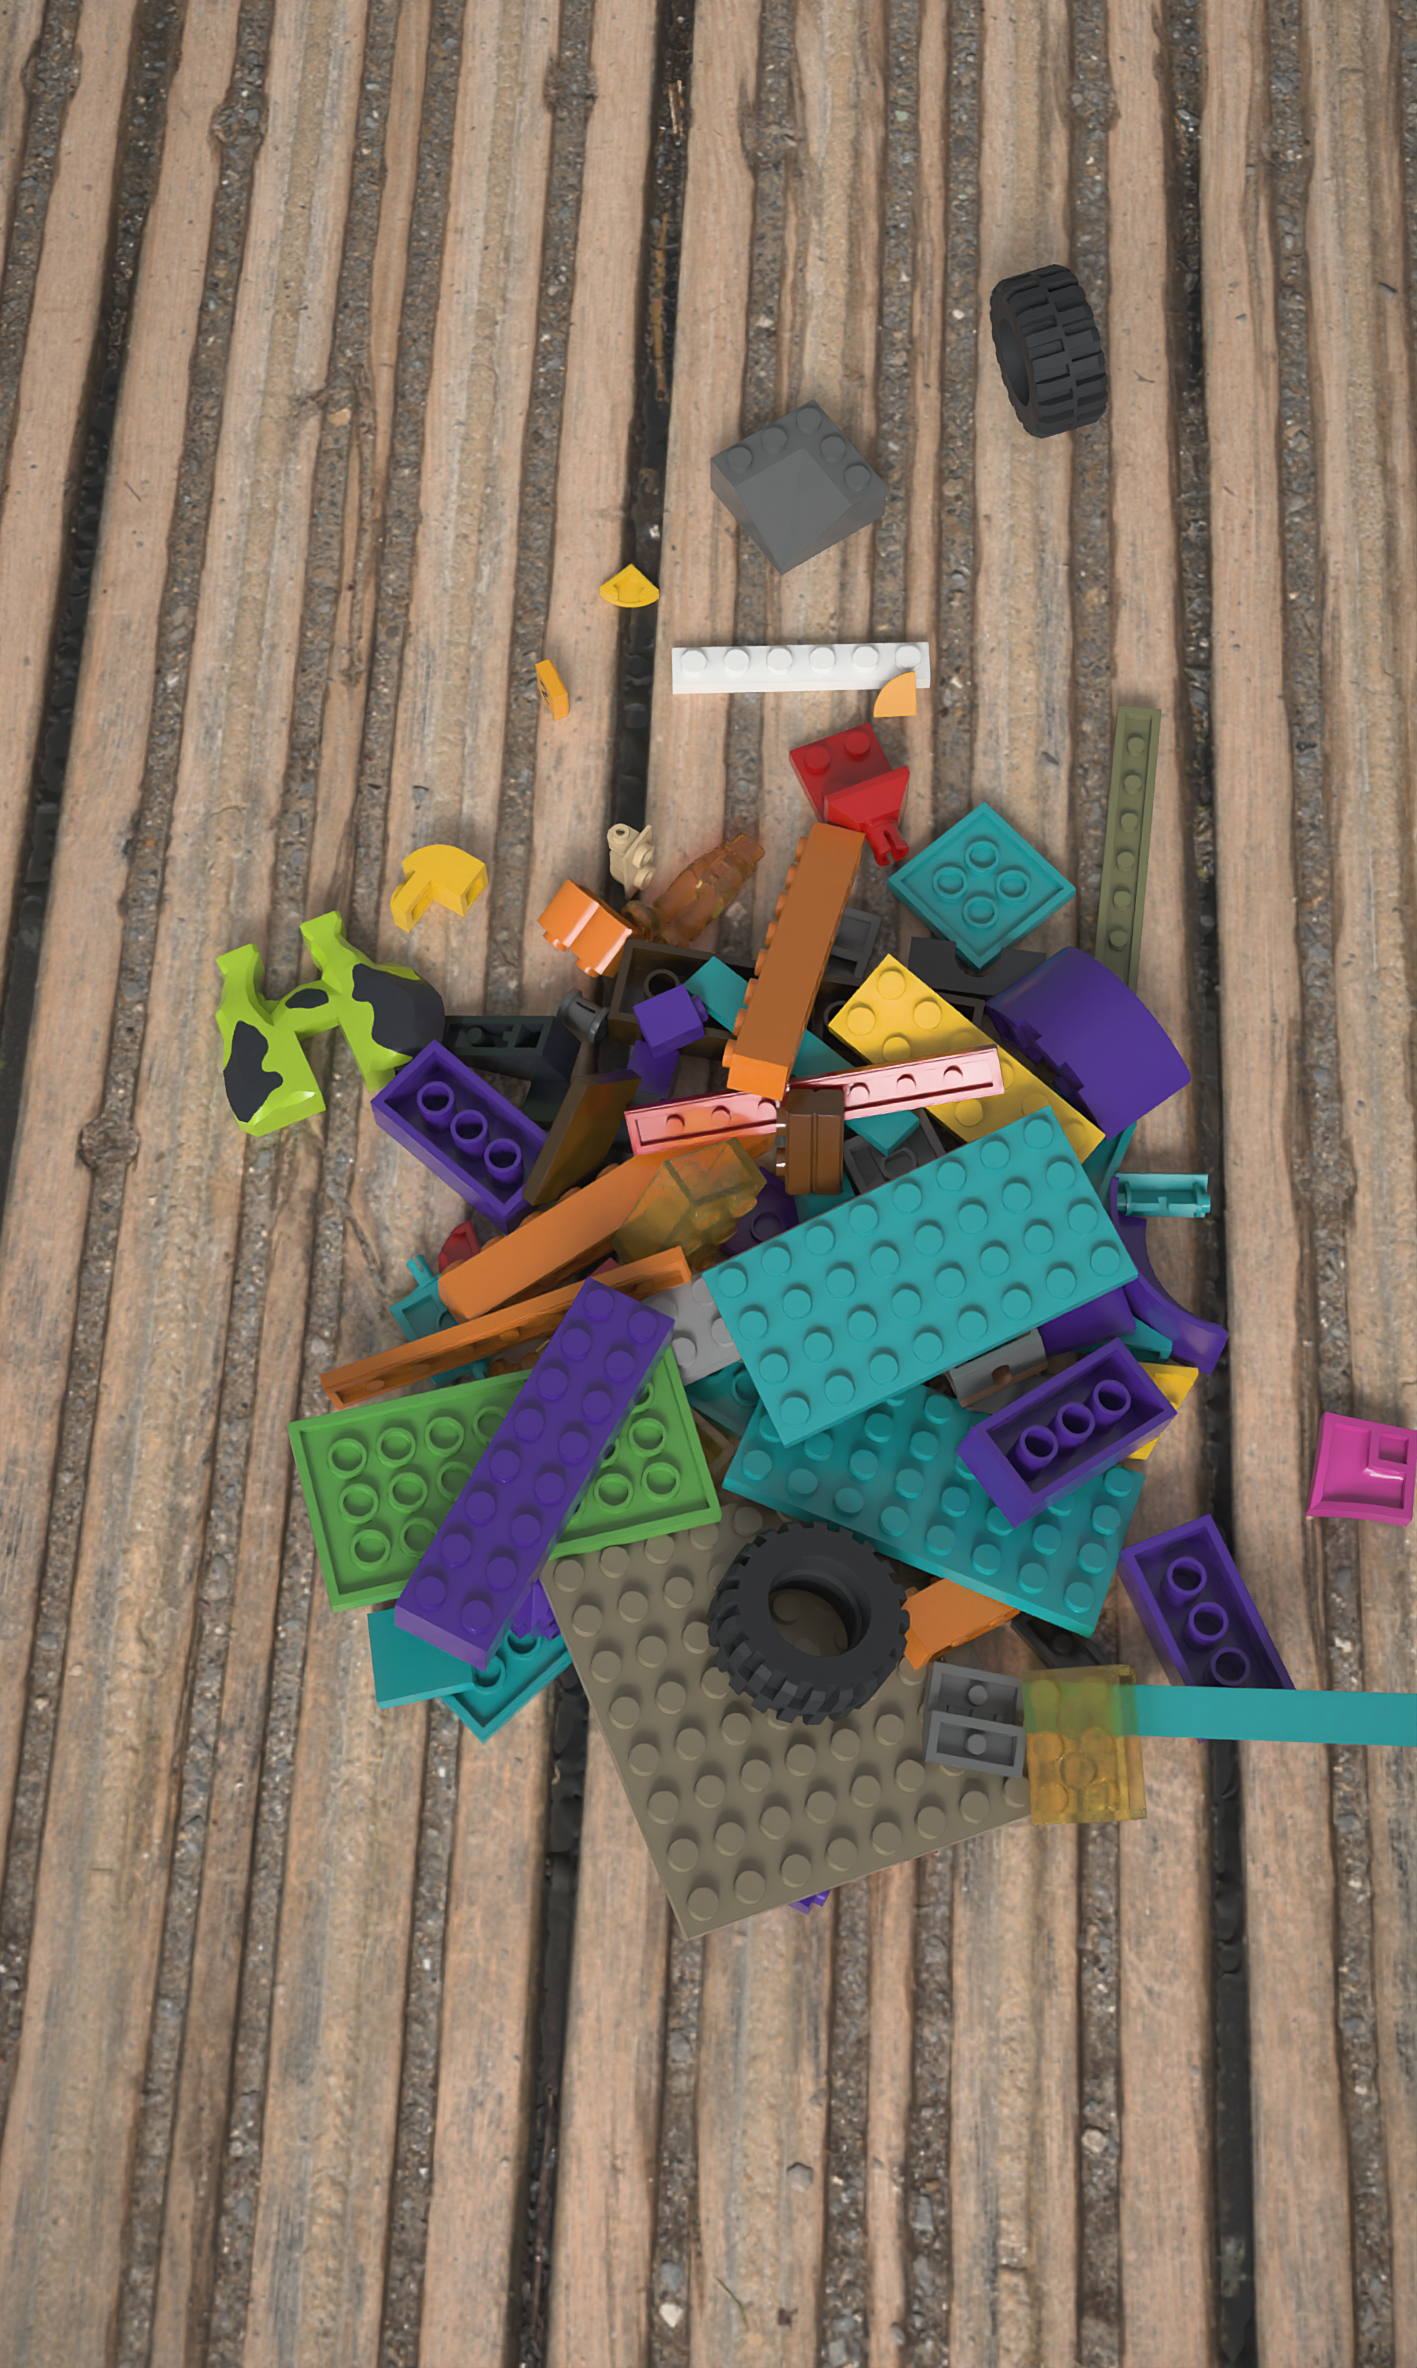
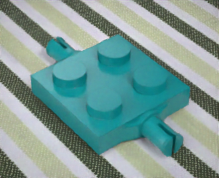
[389,1254,506,1389]

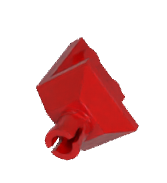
[789,722,910,866]

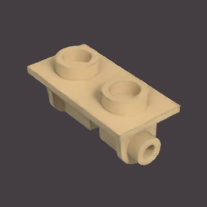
[607,823,656,901]

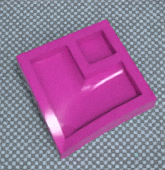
[1305,1412,1417,1526]

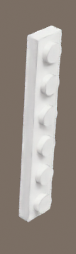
[672,642,931,694]

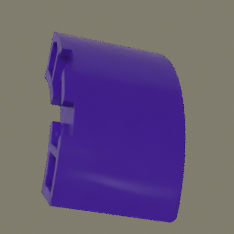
[984,946,1191,1141]
[1103,1176,1228,1375]

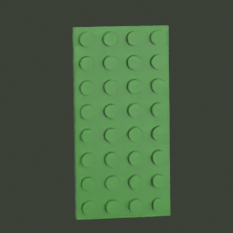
[287,1345,722,1613]

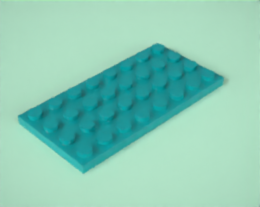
[701,1105,1139,1449]
[722,1384,1146,1639]

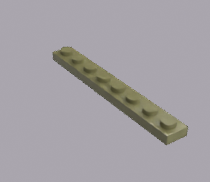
[1093,705,1162,995]

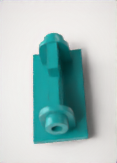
[1114,1172,1210,1218]

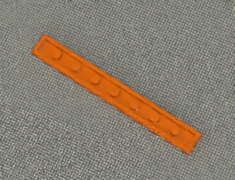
[319,1245,693,1410]

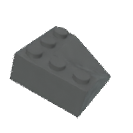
[710,399,887,575]

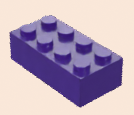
[370,1039,548,1235]
[956,1337,1178,1529]
[1115,1514,1296,1744]

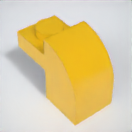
[390,844,489,933]

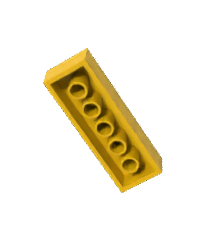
[828,954,1106,1164]

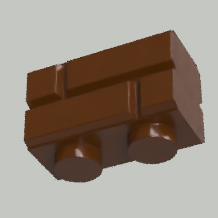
[776,1089,844,1196]

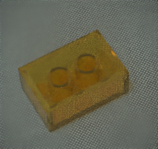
[610,1137,767,1271]
[1021,1664,1148,1825]

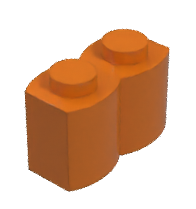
[537,878,644,978]

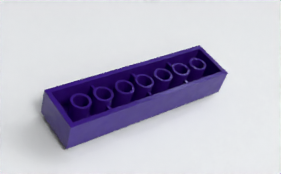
[395,1276,675,1672]

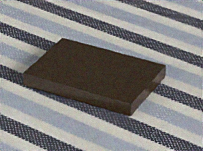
[521,1069,642,1206]

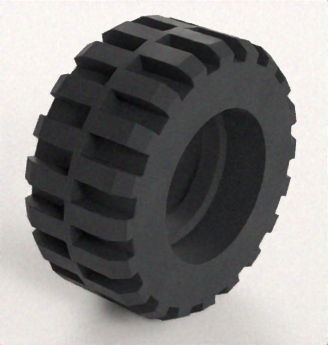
[989,264,1108,439]
[707,1520,910,1725]

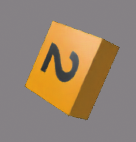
[535,659,569,721]

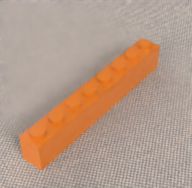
[722,821,865,1101]
[438,1132,776,1325]

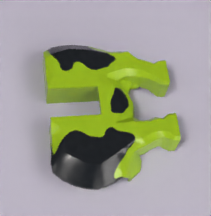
[215,911,446,1137]

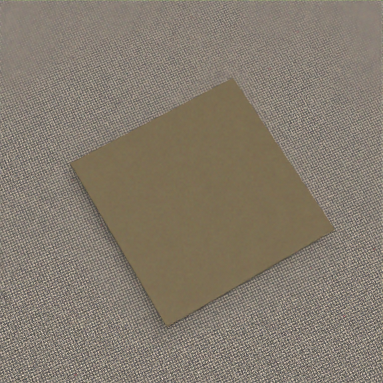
[539,1499,1048,1941]

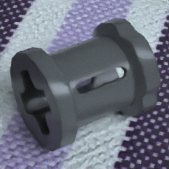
[556,988,610,1044]

